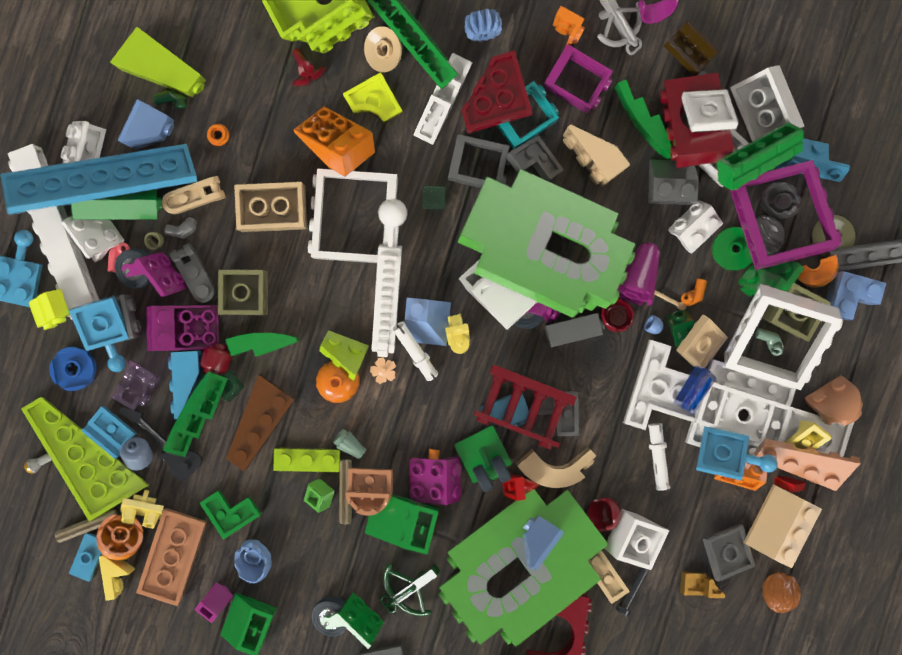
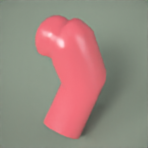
[107,242,130,272]

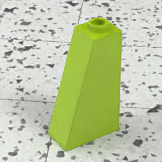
[110,27,206,97]

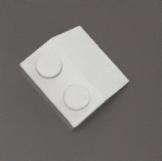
[604,509,669,570]

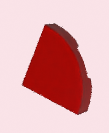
[773,476,806,493]

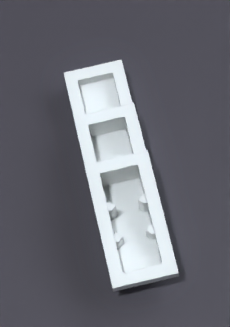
[414,53,473,145]

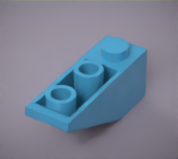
[168,351,204,419]

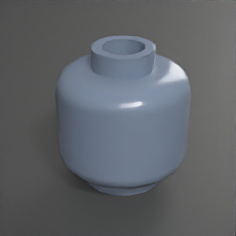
[120,437,153,470]

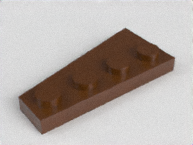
[226,374,295,471]

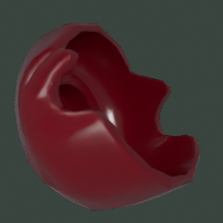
[601,299,634,332]
[588,498,621,531]

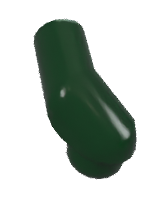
[153,90,187,110]

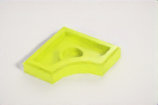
[343,72,402,122]

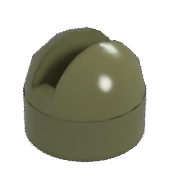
[144,232,164,250]

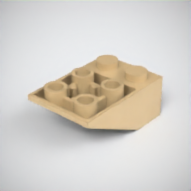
[563,125,630,187]

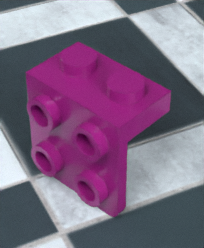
[409,457,462,505]

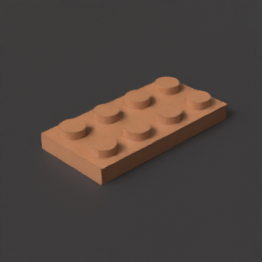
[136,508,207,606]

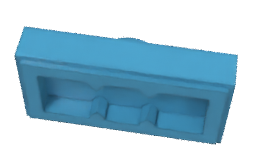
[69,532,102,582]

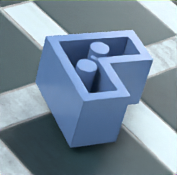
[826,271,886,320]

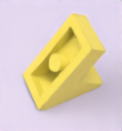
[784,421,832,449]
[99,555,135,601]

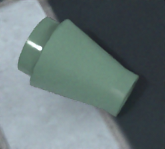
[333,429,366,459]

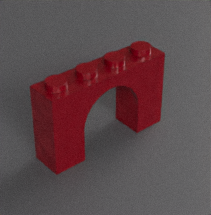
[660,73,734,168]
[525,592,592,655]

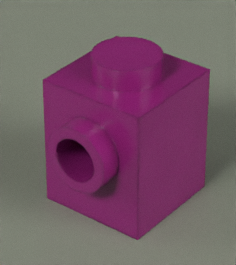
[195,582,234,623]

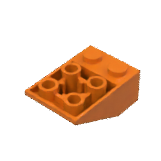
[293,106,375,177]

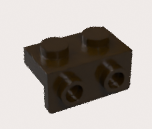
[664,21,719,76]

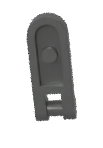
[169,243,216,303]

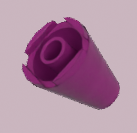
[617,242,660,306]

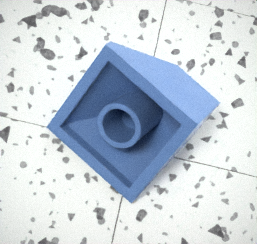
[118,99,174,150]
[404,298,451,346]
[523,516,564,570]

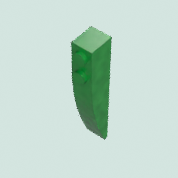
[367,0,458,90]

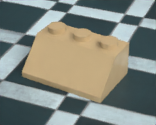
[743,484,822,568]

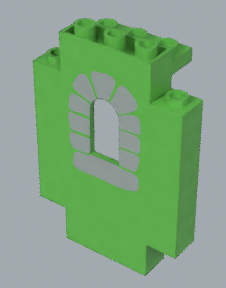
[458,169,635,318]
[438,489,609,647]

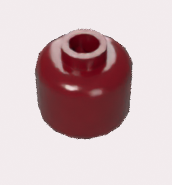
[200,342,232,376]

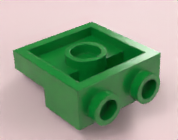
[738,254,804,297]

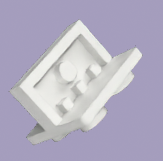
[61,121,106,164]
[62,216,124,262]

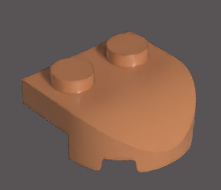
[805,375,863,426]
[345,468,393,516]

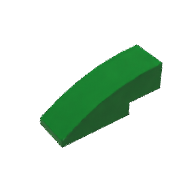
[225,333,300,357]

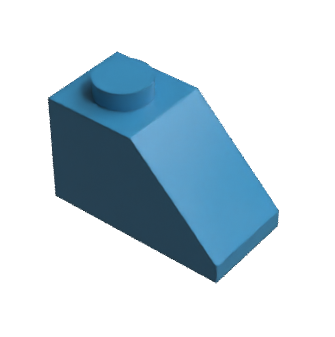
[480,394,529,427]

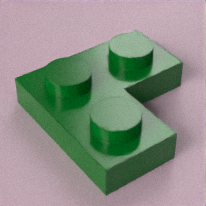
[200,490,261,540]

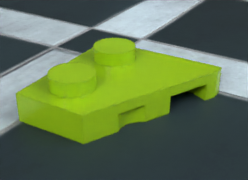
[319,330,369,380]

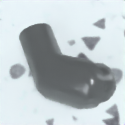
[165,217,197,239]

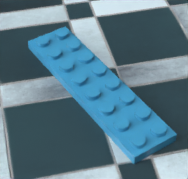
[0,144,197,214]

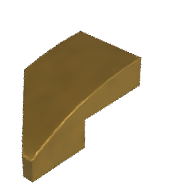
[680,571,725,598]

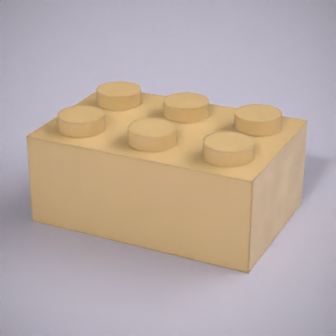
[234,182,307,232]

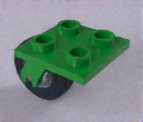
[312,592,384,648]

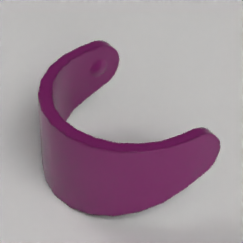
[638,0,678,24]

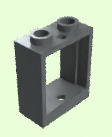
[448,134,510,188]

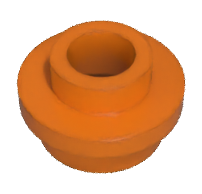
[207,124,229,146]

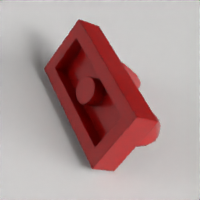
[502,473,538,501]

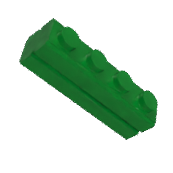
[717,122,804,190]

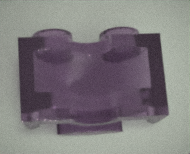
[111,360,160,411]

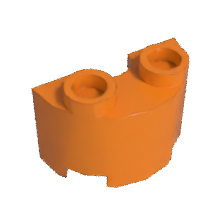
[797,255,839,288]

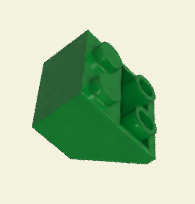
[220,593,277,655]

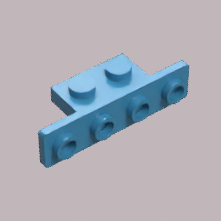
[776,138,850,182]

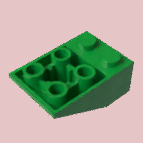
[365,495,439,555]

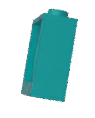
[496,81,559,150]

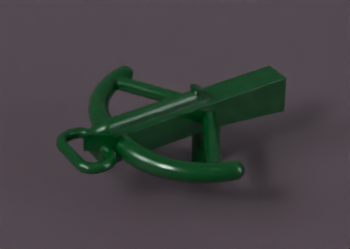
[379,563,441,616]

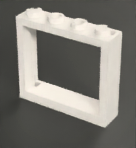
[308,169,398,263]
[724,284,843,390]

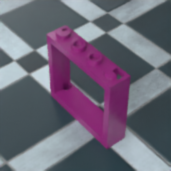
[730,160,842,270]

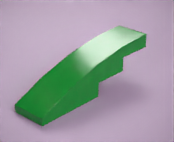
[614,80,671,160]
[163,371,228,457]

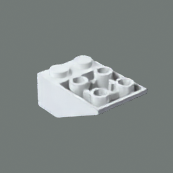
[459,259,537,329]

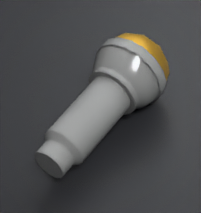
[24,453,52,474]

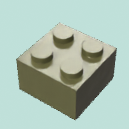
[218,270,268,315]
[762,283,831,342]

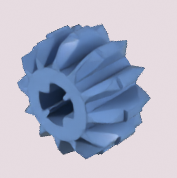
[464,9,502,42]

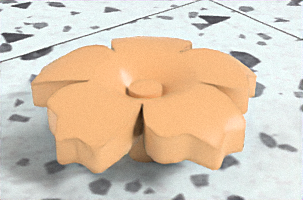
[370,357,396,384]

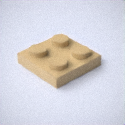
[676,315,728,372]

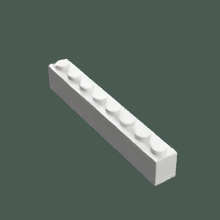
[8,144,99,320]

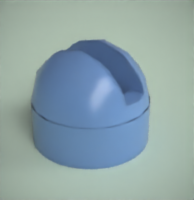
[644,315,663,334]

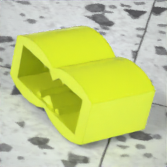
[29,289,70,330]

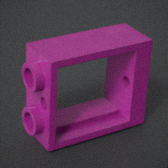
[543,44,613,114]

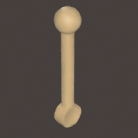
[655,290,687,310]

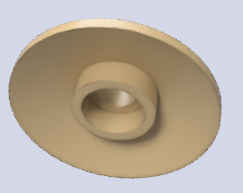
[364,26,402,72]

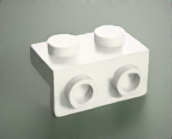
[668,200,723,254]

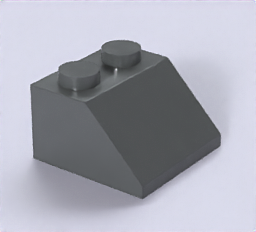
[648,159,699,205]

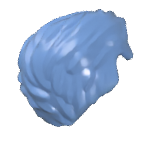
[234,540,272,583]

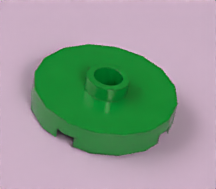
[711,227,752,271]

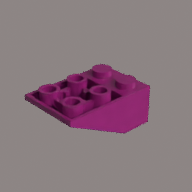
[146,305,219,351]

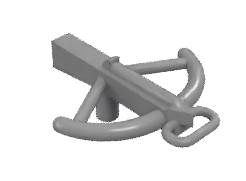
[597,0,642,55]

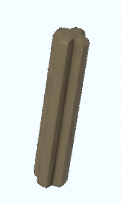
[339,459,352,524]
[55,509,119,543]

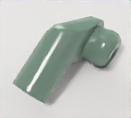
[755,328,784,356]

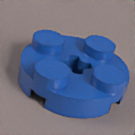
[49,347,97,391]

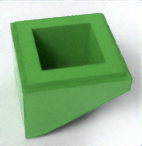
[304,479,334,513]

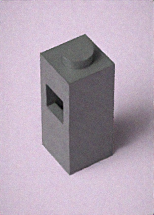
[544,313,605,347]

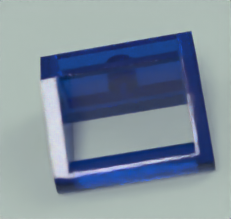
[673,366,717,416]

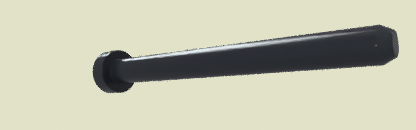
[615,526,669,617]

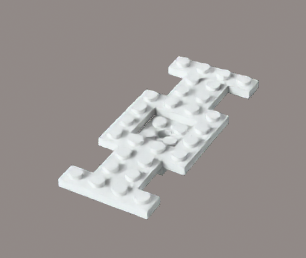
[623,340,854,484]

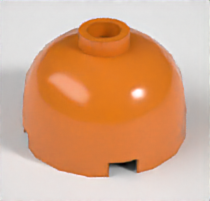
[316,361,360,403]
[96,514,143,561]

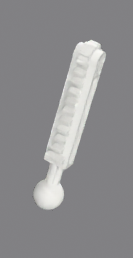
[372,199,407,357]

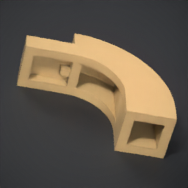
[516,447,596,488]

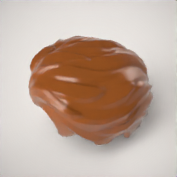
[762,572,801,613]

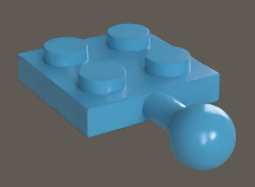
[0,230,43,307]
[69,296,129,372]
[696,426,778,480]

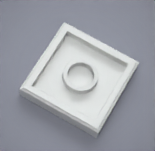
[682,90,738,132]

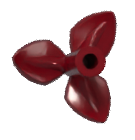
[292,48,326,86]

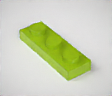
[274,448,341,472]

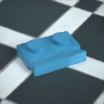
[81,406,138,459]

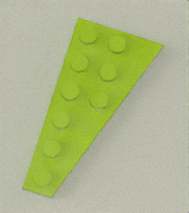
[21,397,149,522]

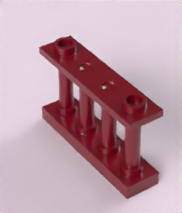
[473,364,577,450]

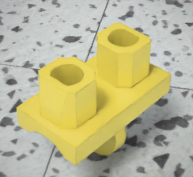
[445,314,470,354]
[120,490,164,529]

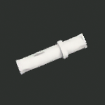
[392,322,438,381]
[648,423,670,490]

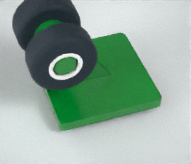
[454,425,512,492]

